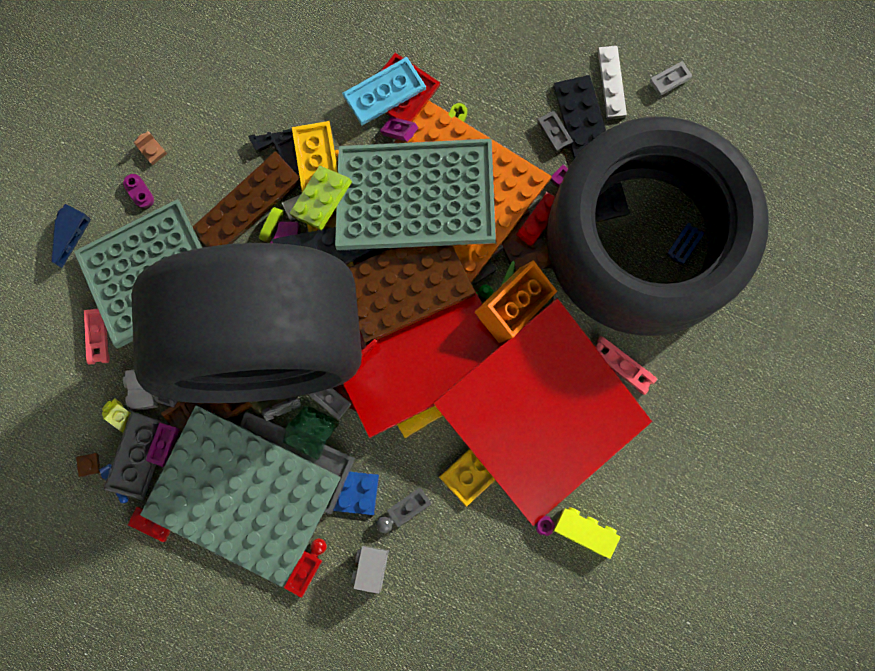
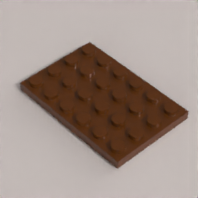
[349,245,476,345]

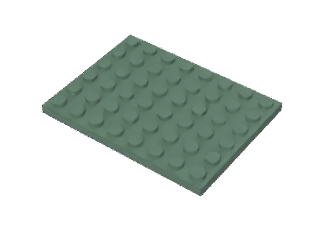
[335,139,496,250]
[140,405,341,588]

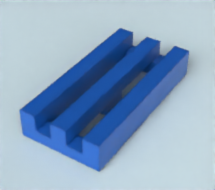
[666,223,704,265]

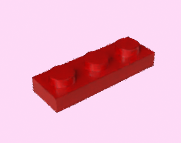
[516,192,555,246]

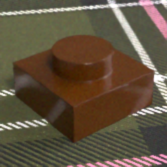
[76,453,101,477]

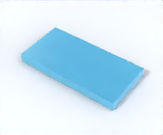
[342,57,426,126]

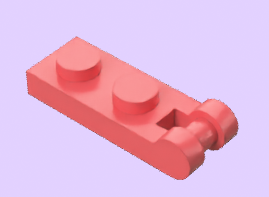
[84,309,110,365]

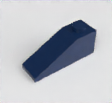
[52,204,91,268]

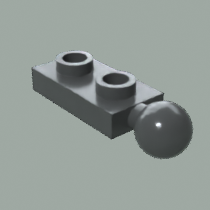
[376,488,431,533]

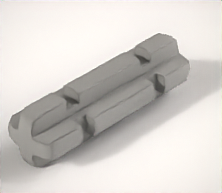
[262,397,301,421]

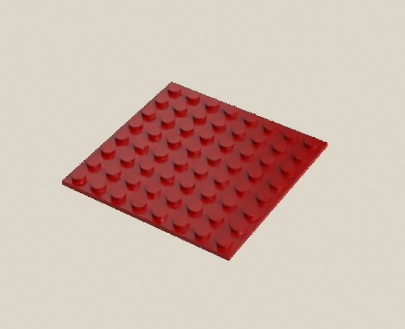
[343,288,503,438]
[433,298,652,526]

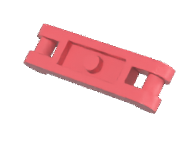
[595,336,657,395]

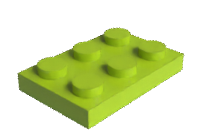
[289,165,352,230]

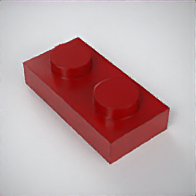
[128,506,171,542]

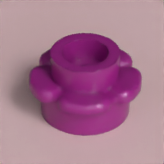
[535,516,555,536]

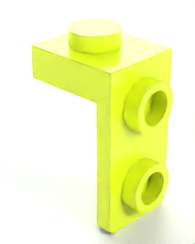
[102,398,130,433]

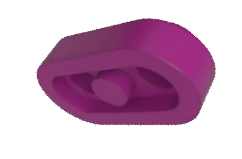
[123,174,154,209]

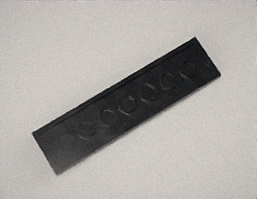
[553,75,630,223]

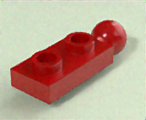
[284,538,327,598]

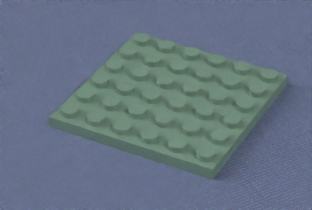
[74,199,202,349]

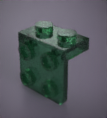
[283,406,339,460]

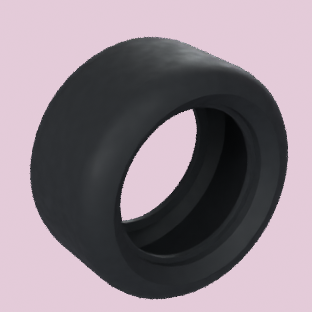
[547,116,769,336]
[131,243,362,403]

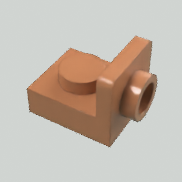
[134,131,167,165]

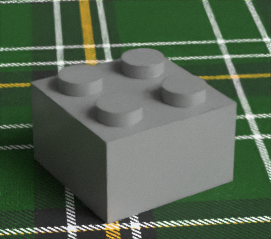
[351,546,389,594]

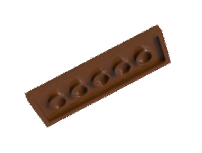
[192,151,300,247]

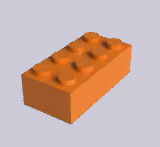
[475,260,557,344]

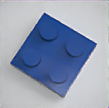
[334,472,379,515]

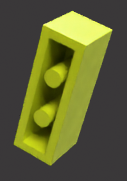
[553,507,621,559]

